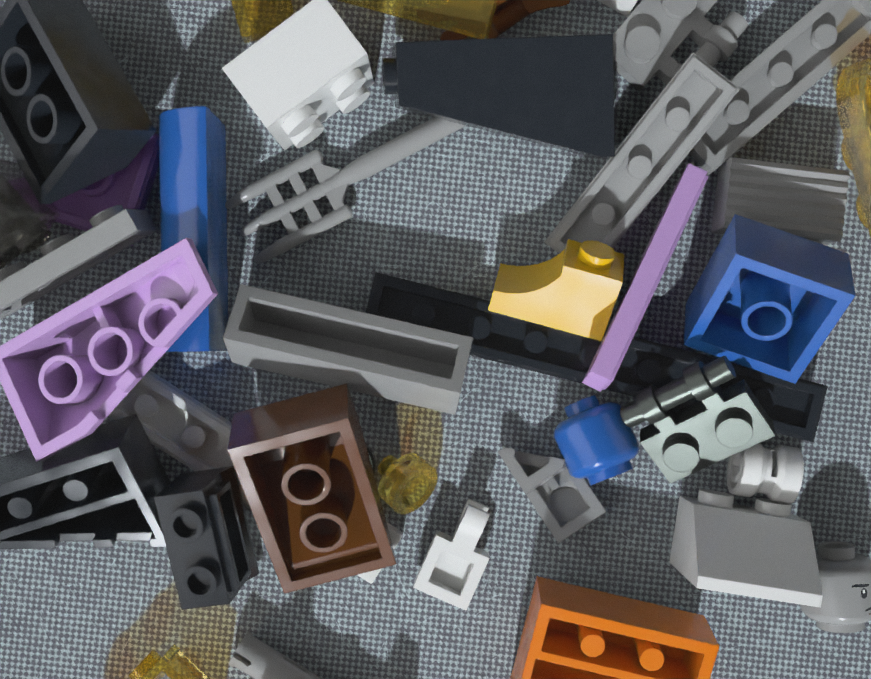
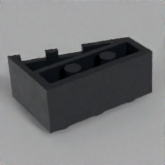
[0,414,170,549]

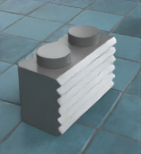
[711,157,850,245]

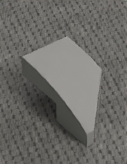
[498,447,606,544]

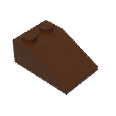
[228,383,396,594]

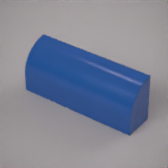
[159,106,228,352]

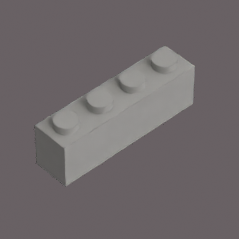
[223,284,473,415]

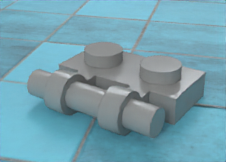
[613,0,748,91]

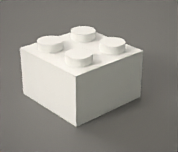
[222,0,374,151]

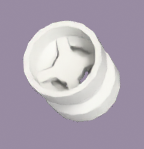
[727,443,804,505]

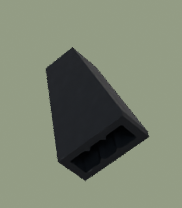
[382,34,615,157]

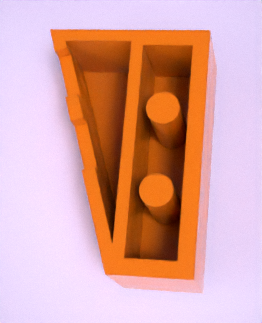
[510,576,719,679]

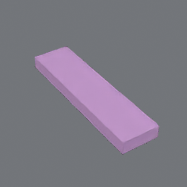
[582,163,708,392]

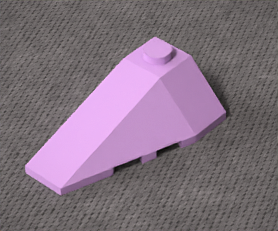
[0,238,218,462]

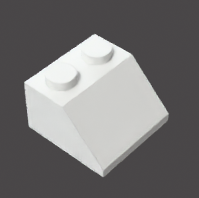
[669,489,823,608]

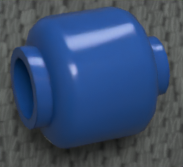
[554,395,640,486]

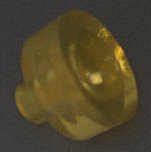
[378,453,438,515]

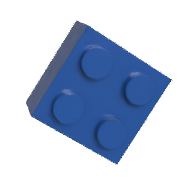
[684,214,856,384]

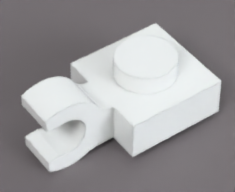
[413,498,490,611]

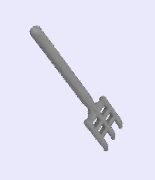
[225,117,466,264]

